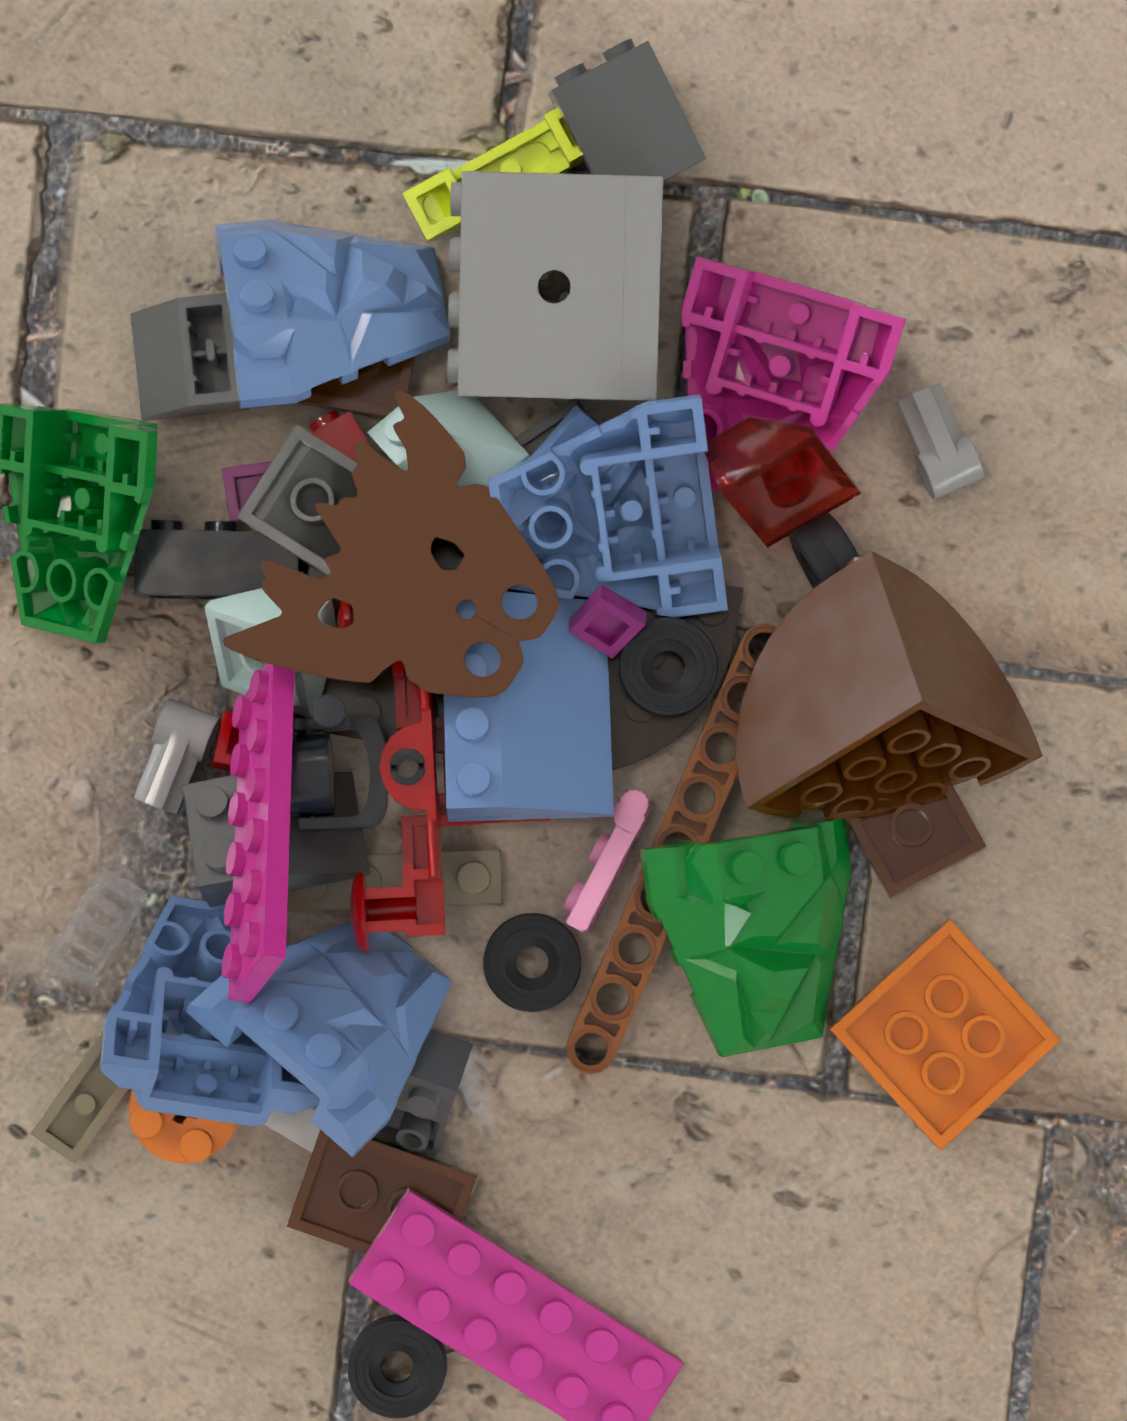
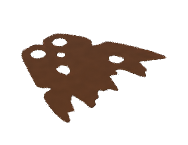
[223,390,559,697]

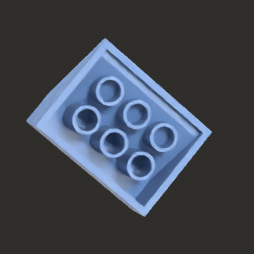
[444,591,614,822]

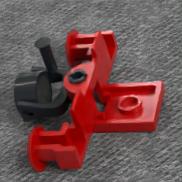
[290,601,550,953]

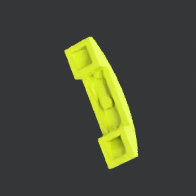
[402,108,584,242]

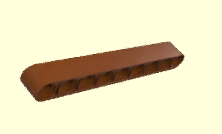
[566,624,777,1074]

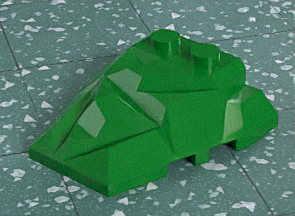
[0,403,158,644]
[640,817,851,1057]

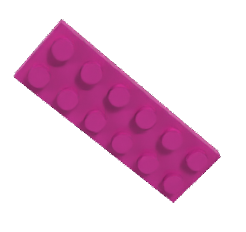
[222,663,295,1003]
[349,1187,683,1421]

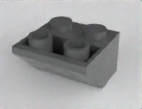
[130,293,250,421]
[374,1029,473,1158]

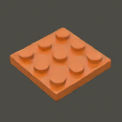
[828,919,1061,1151]

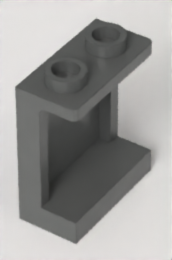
[548,38,706,181]

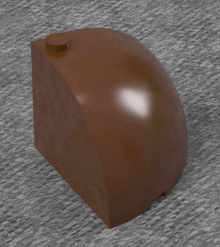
[737,551,1043,819]

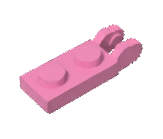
[563,788,653,934]

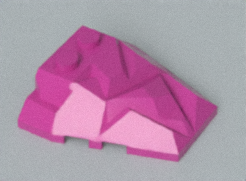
[681,257,906,513]

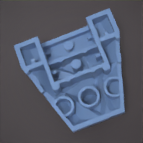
[214,219,451,409]
[488,394,728,617]
[100,896,320,1127]
[186,920,452,1157]

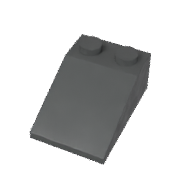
[237,425,357,576]
[183,772,370,907]

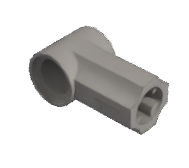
[896,383,984,500]
[134,699,220,815]

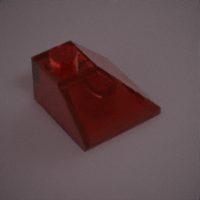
[704,417,861,548]

